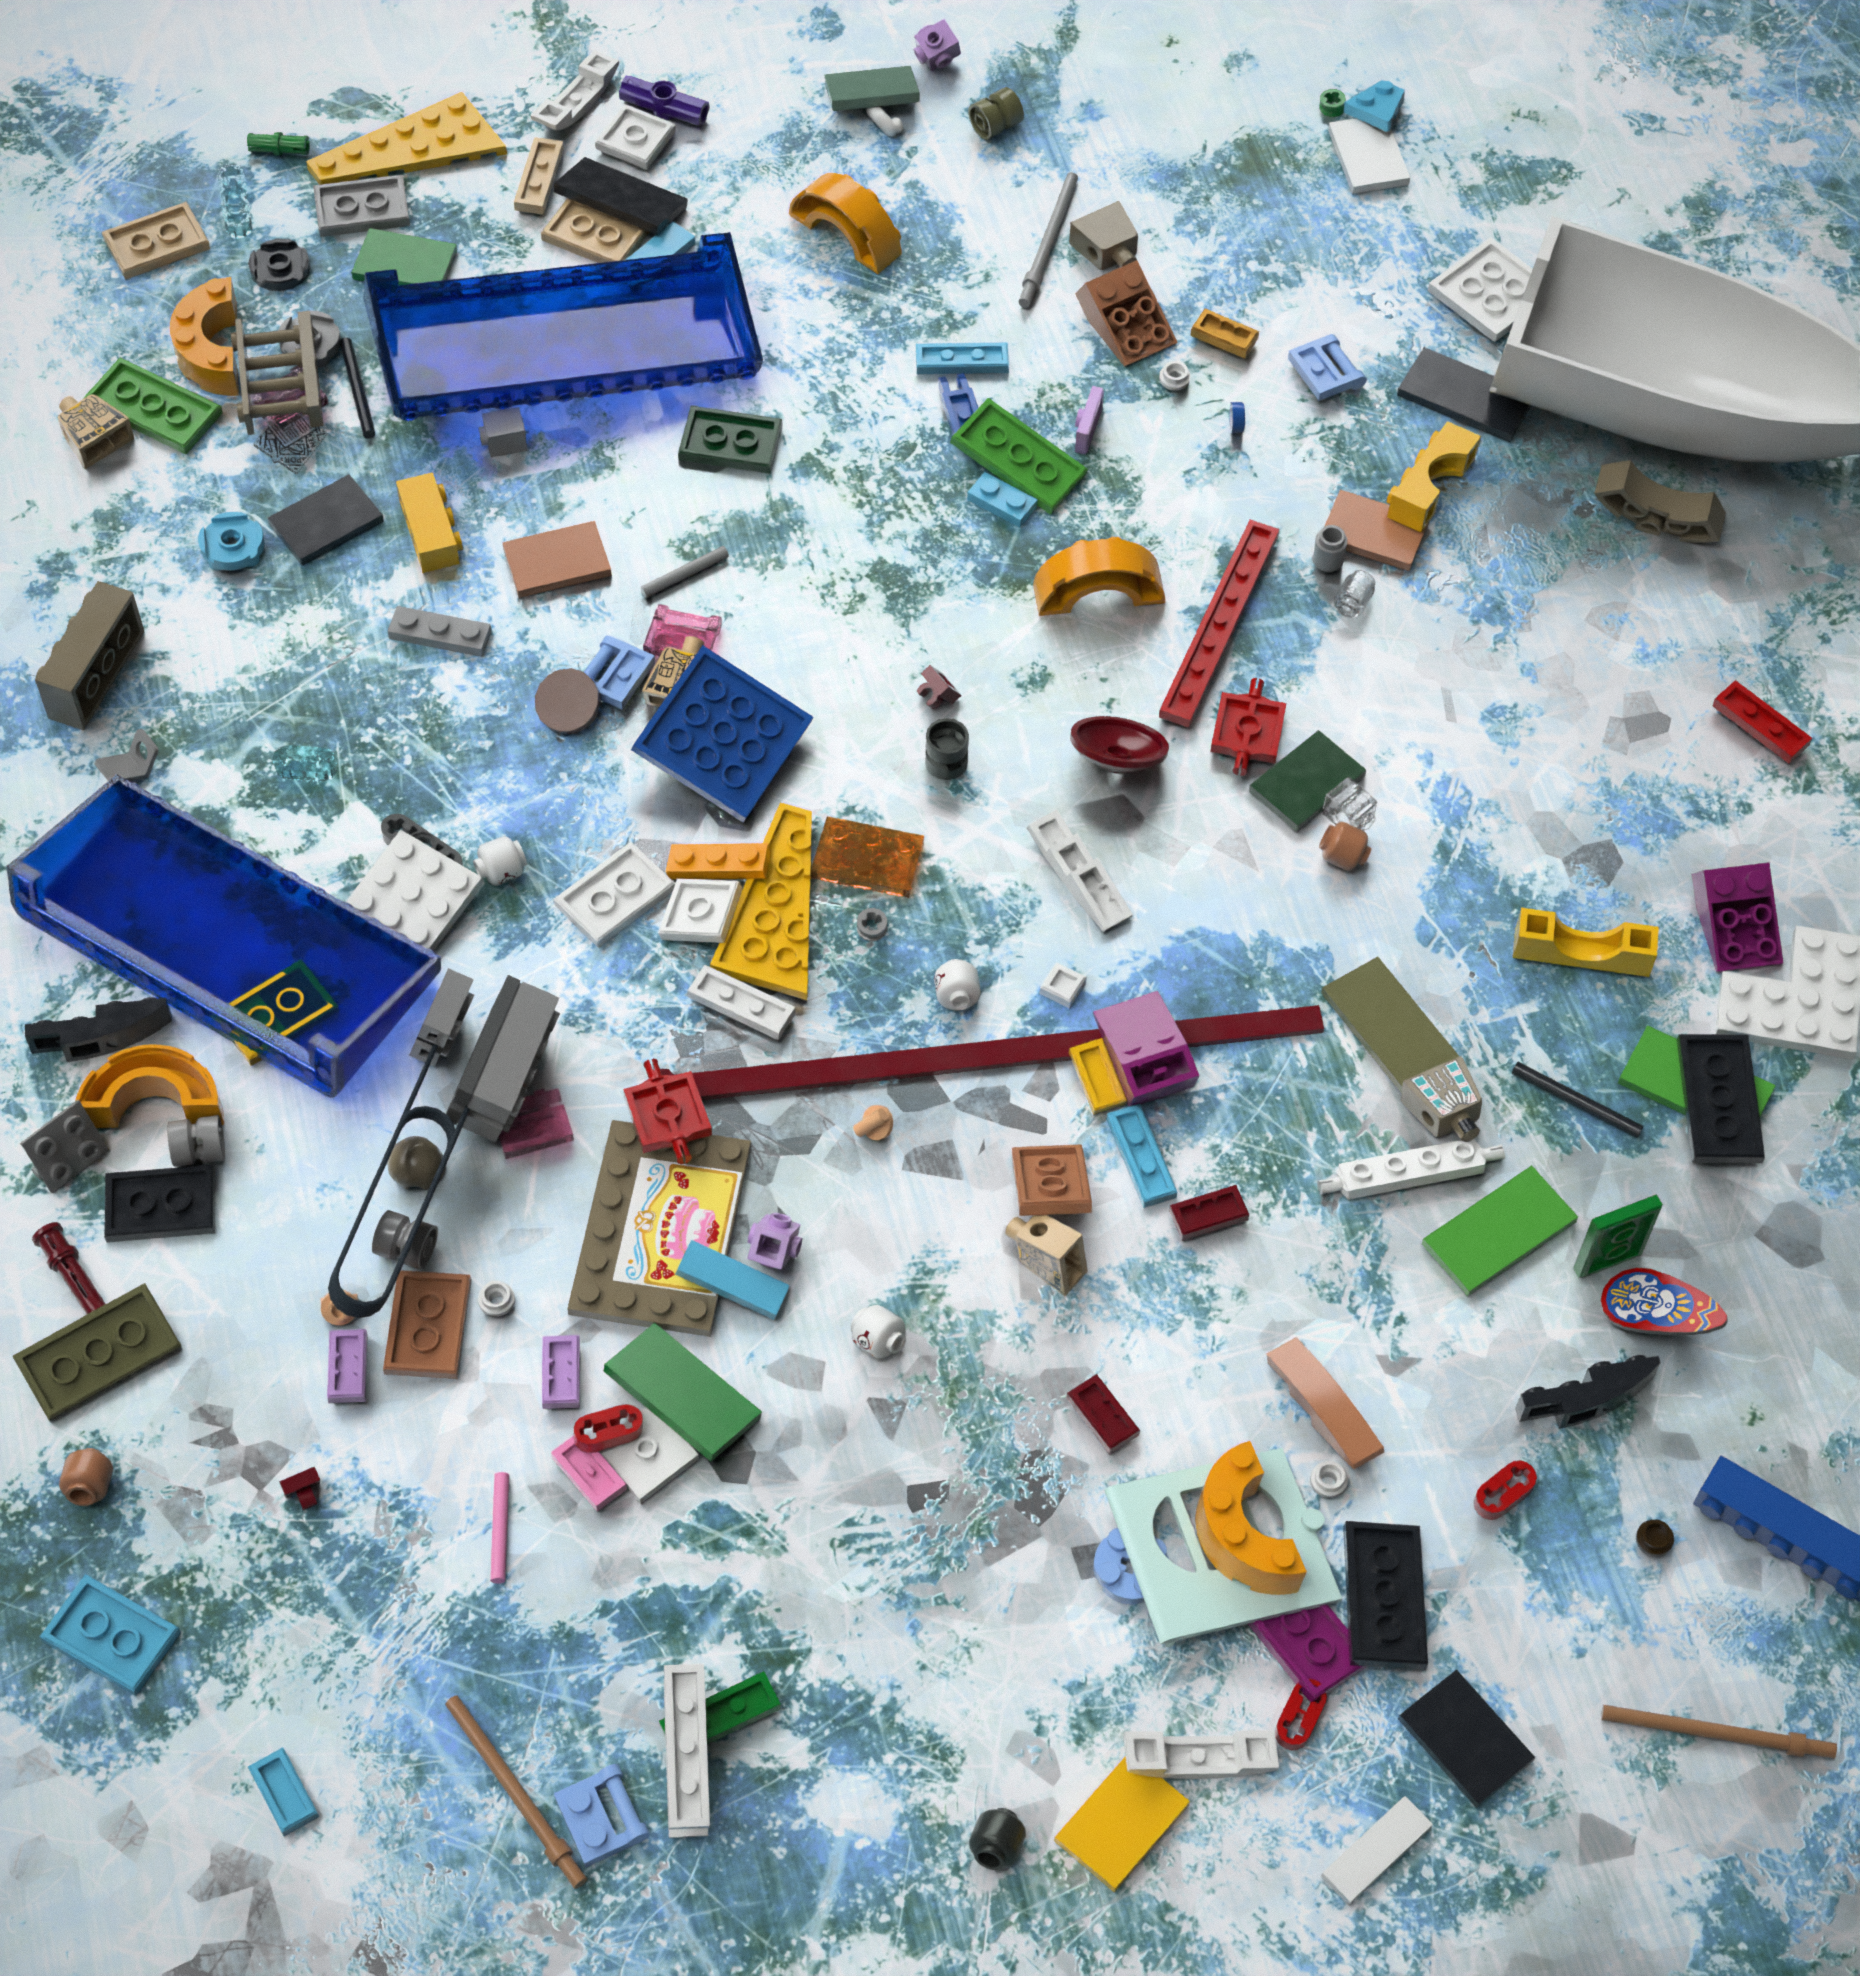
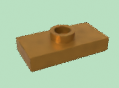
[1190,309,1260,359]

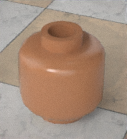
[1319,821,1372,871]
[59,1448,113,1506]

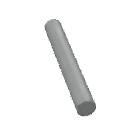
[640,546,729,598]

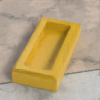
[1069,1038,1127,1115]

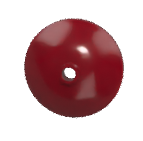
[1070,716,1169,773]

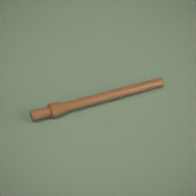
[445,1695,587,1889]
[1601,1704,1837,1759]

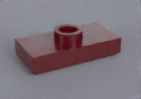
[1169,1185,1249,1241]
[1066,1374,1140,1455]

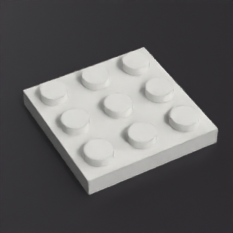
[1428,237,1533,342]
[341,830,484,963]

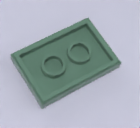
[824,65,920,111]

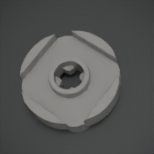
[279,310,341,368]

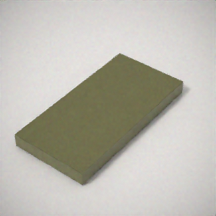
[1321,956,1459,1093]
[12,1283,181,1421]

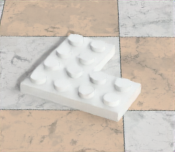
[1715,925,1860,1059]

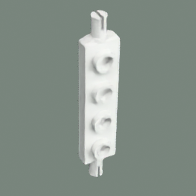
[1317,1139,1505,1200]

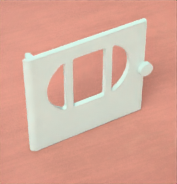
[1104,1448,1342,1647]

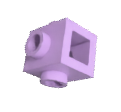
[913,19,961,71]
[747,1213,803,1269]

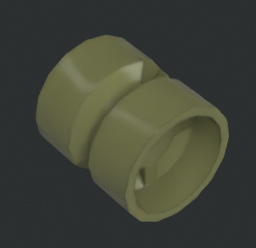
[968,87,1024,140]

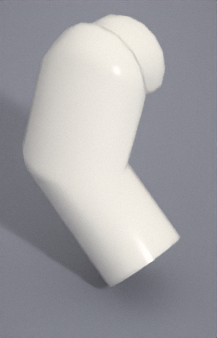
[866,106,903,137]

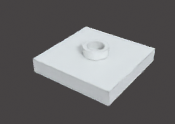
[595,104,676,170]
[658,879,743,943]
[599,1407,699,1504]

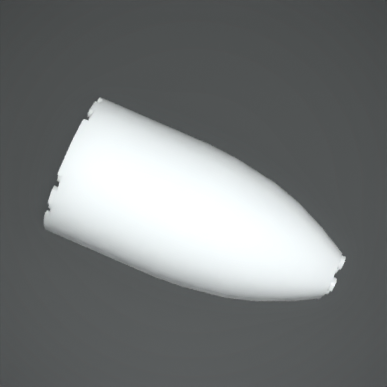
[1489,216,1860,463]

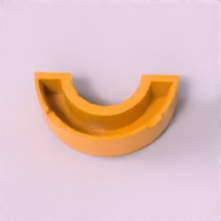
[789,173,902,274]
[170,277,239,396]
[1033,537,1165,616]
[75,1044,224,1128]
[1195,1441,1307,1595]

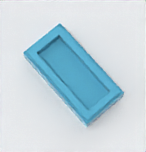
[248,1747,319,1836]

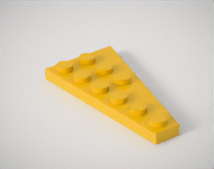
[306,92,507,185]
[710,802,812,1000]

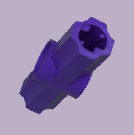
[619,75,710,126]

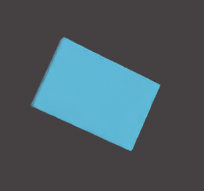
[40,1574,181,1696]

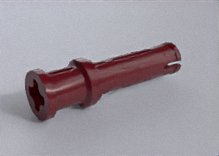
[31,1222,106,1315]

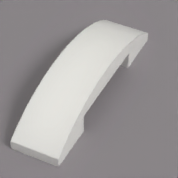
[531,50,619,130]
[1123,1730,1279,1779]

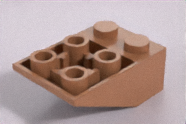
[1075,260,1178,367]

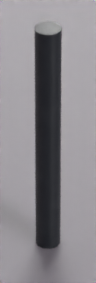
[340,338,376,439]
[1512,1062,1644,1138]

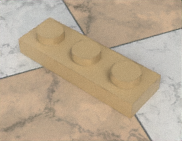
[514,137,564,215]

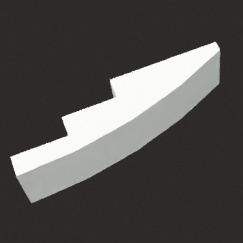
[1026,809,1133,932]

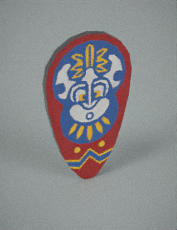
[1600,1268,1728,1335]

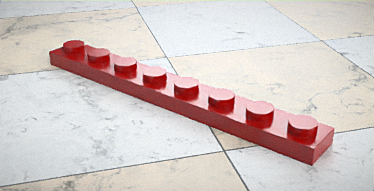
[1159,519,1279,728]

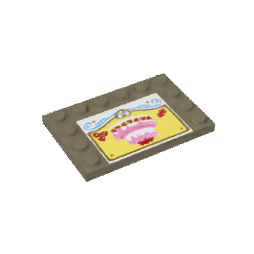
[567,1120,751,1337]

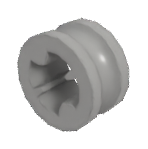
[857,908,887,941]

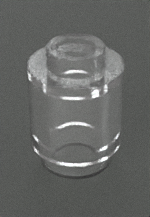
[1333,570,1375,618]

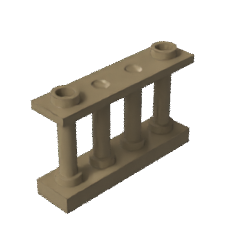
[231,311,324,435]

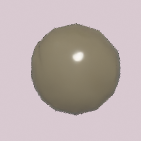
[387,1136,446,1190]

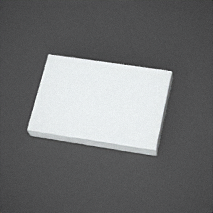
[1328,118,1410,194]
[554,842,675,948]

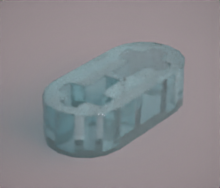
[273,745,337,781]

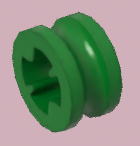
[1319,89,1346,117]

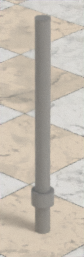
[1018,172,1078,308]

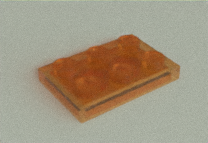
[811,816,925,898]

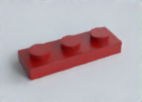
[1712,680,1812,764]

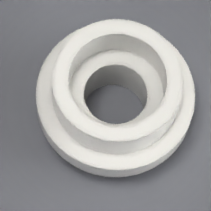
[1159,361,1190,390]
[478,1281,515,1317]
[1310,1461,1348,1498]

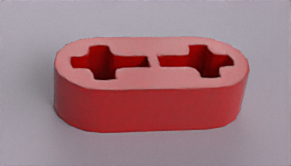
[573,1404,643,1453]
[1473,1460,1537,1520]
[1275,1678,1327,1751]

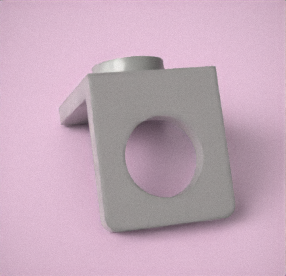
[95,729,158,784]

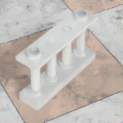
[664,1663,710,1838]

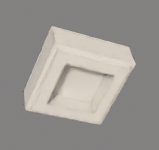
[1039,962,1087,1008]

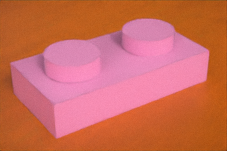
[551,1436,627,1512]

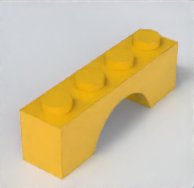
[1386,421,1481,532]
[1513,908,1659,977]

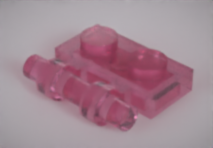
[498,1088,574,1159]

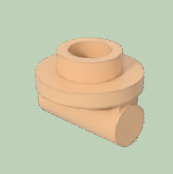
[853,1105,893,1140]
[321,1290,359,1325]

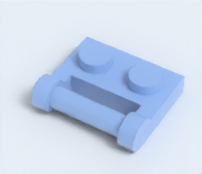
[1288,334,1367,401]
[584,636,655,710]
[554,1764,650,1868]

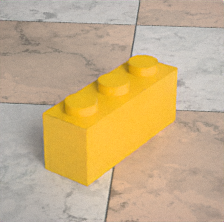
[396,472,463,573]

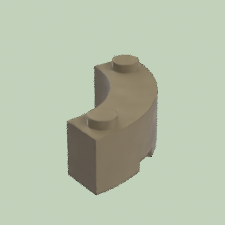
[1594,460,1726,543]

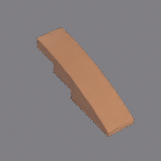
[1266,1337,1384,1470]

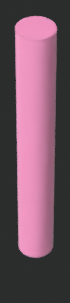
[490,1472,509,1584]

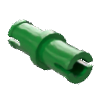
[247,132,310,156]

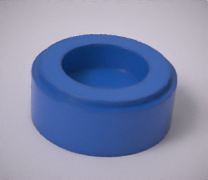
[1229,402,1245,433]

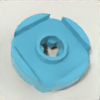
[198,512,265,571]

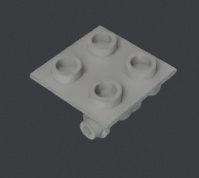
[20,1100,109,1193]

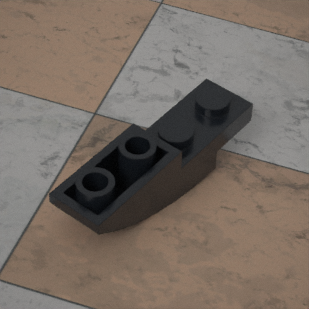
[25,997,172,1062]
[1515,1355,1661,1429]

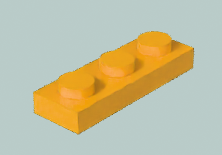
[665,843,771,879]

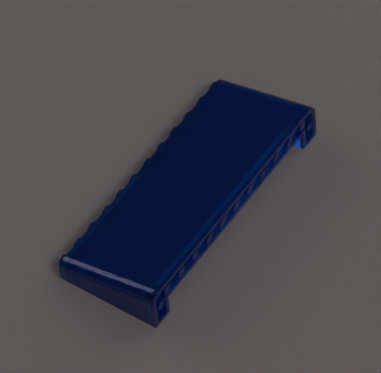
[363,232,763,421]
[6,774,441,1098]

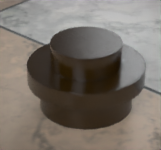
[1636,1520,1674,1557]

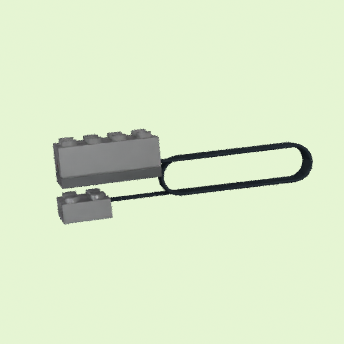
[328,968,560,1318]

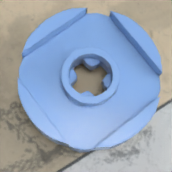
[1093,1528,1169,1605]

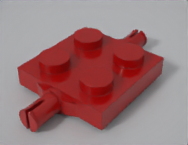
[1210,678,1287,776]
[623,1058,712,1164]

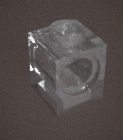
[1322,777,1378,832]

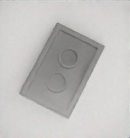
[313,175,410,237]

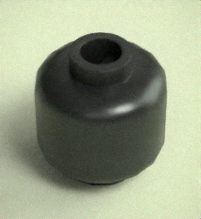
[969,1808,1026,1870]

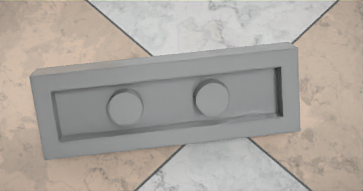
[387,606,492,657]

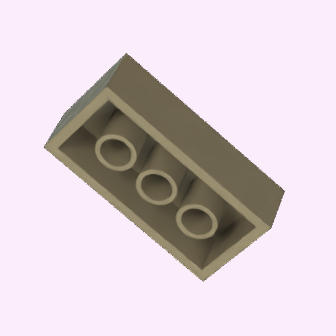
[35,581,145,731]

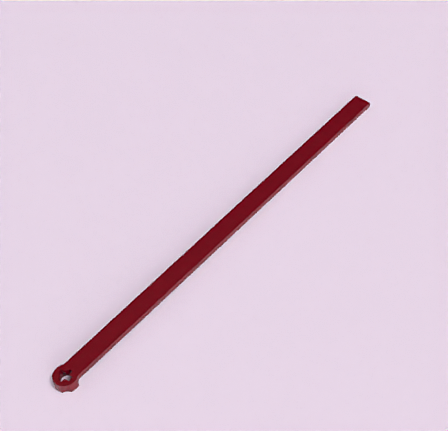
[660,1005,1324,1100]

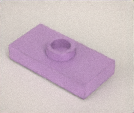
[1075,386,1104,455]
[327,1329,368,1403]
[542,1335,580,1409]

